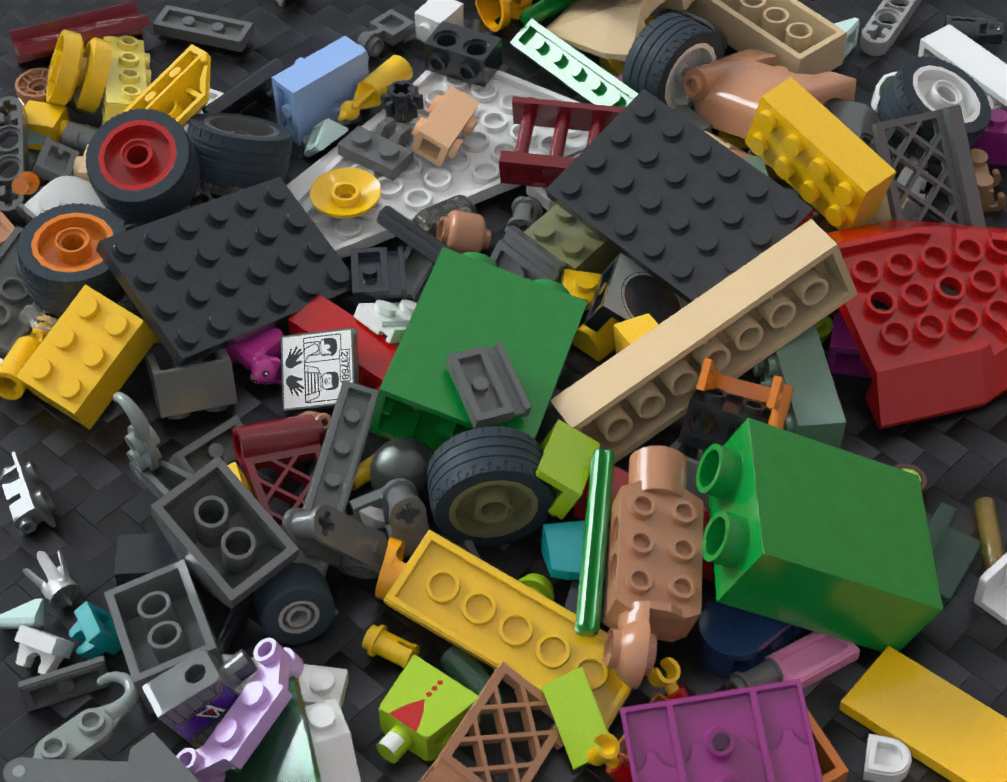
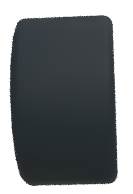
[253,563,335,645]

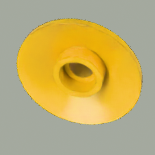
[310,167,381,219]

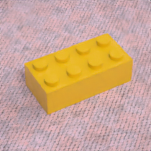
[745,77,896,230]

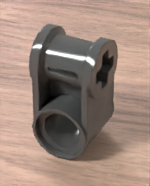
[381,478,430,558]

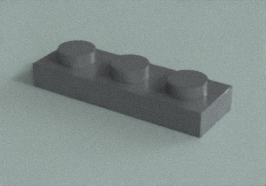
[152,5,255,52]

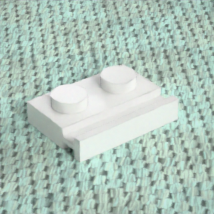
[353,299,417,343]

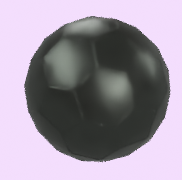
[370,437,435,503]

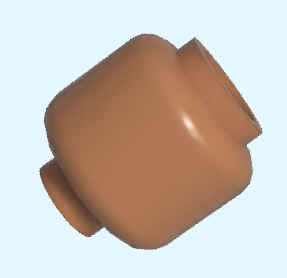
[436,210,491,254]

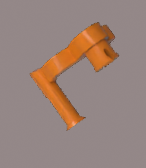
[696,358,794,429]

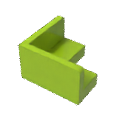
[536,419,600,520]

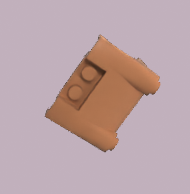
[683,48,856,139]

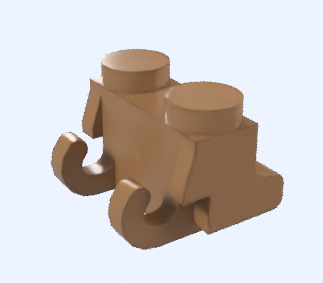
[970,149,1007,212]

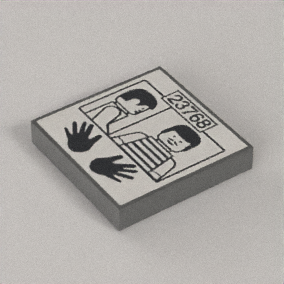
[281,327,359,413]

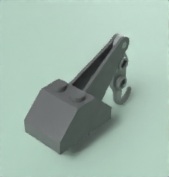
[113,392,299,609]
[3,671,199,782]

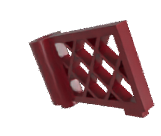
[232,413,355,528]

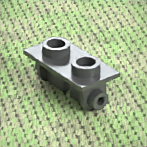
[0,451,56,533]

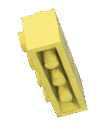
[102,36,151,125]

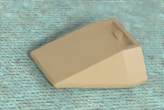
[546,0,694,62]

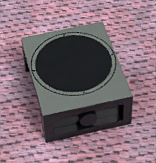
[584,253,689,332]

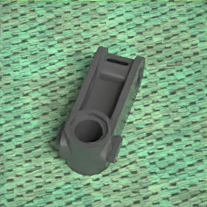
[282,504,388,579]

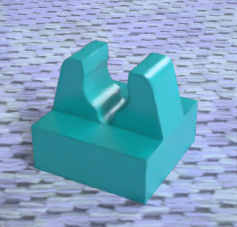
[69,601,122,660]

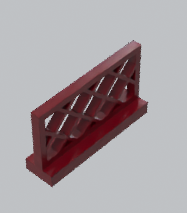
[8,1,150,64]

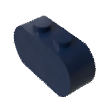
[696,598,807,680]

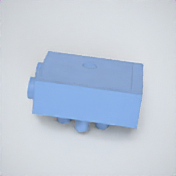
[272,36,369,146]

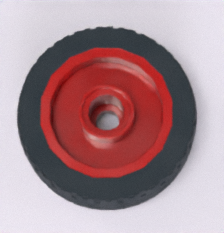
[85,108,201,225]

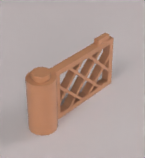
[419,662,564,782]

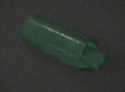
[440,645,506,721]

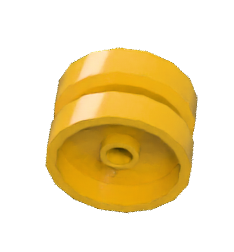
[46,29,112,114]

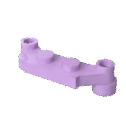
[176,638,304,782]

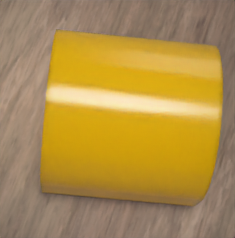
[572,317,619,362]

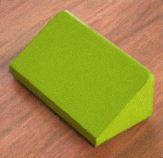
[542,667,609,770]

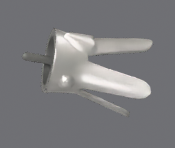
[23,549,80,608]

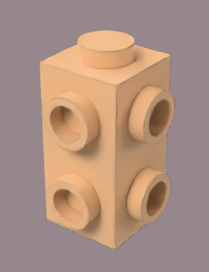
[411,85,480,168]

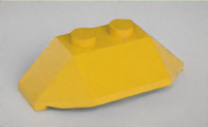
[123,44,211,128]

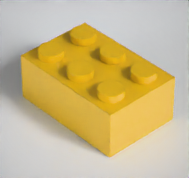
[16,285,158,430]

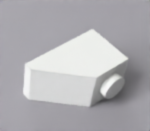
[293,698,361,782]

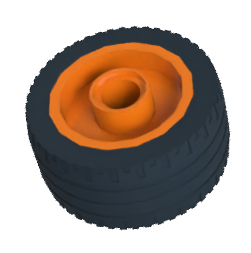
[18,203,127,316]

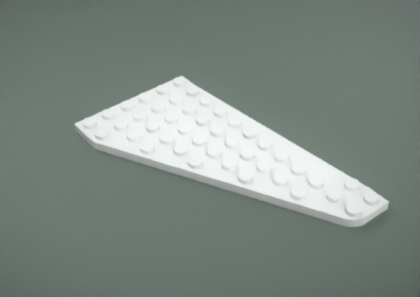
[287,70,589,259]

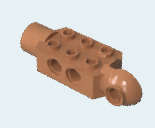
[603,446,704,690]

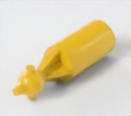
[337,55,413,121]
[0,317,56,400]

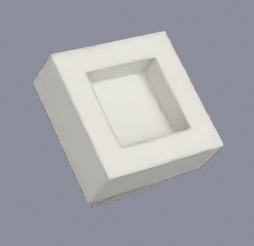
[14,625,75,674]

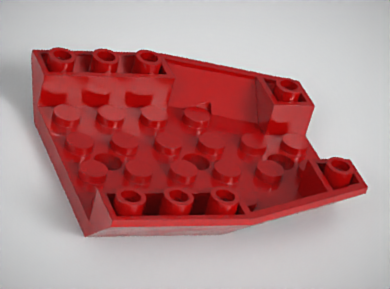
[826,219,1007,430]

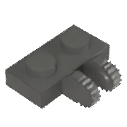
[337,117,414,180]

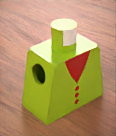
[376,655,481,763]

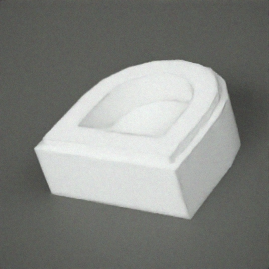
[863,734,912,782]

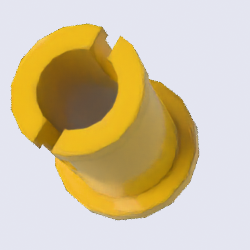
[362,624,420,669]

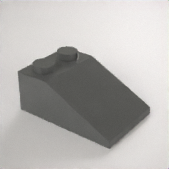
[144,342,238,419]

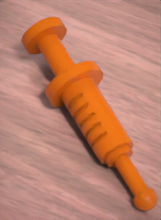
[11,171,46,195]

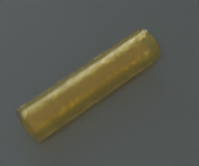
[974,497,1004,571]

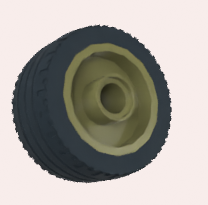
[427,426,553,547]

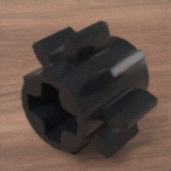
[381,80,424,123]

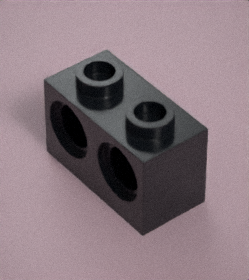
[424,21,502,88]
[678,388,771,451]

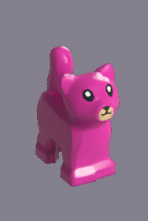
[225,327,284,385]

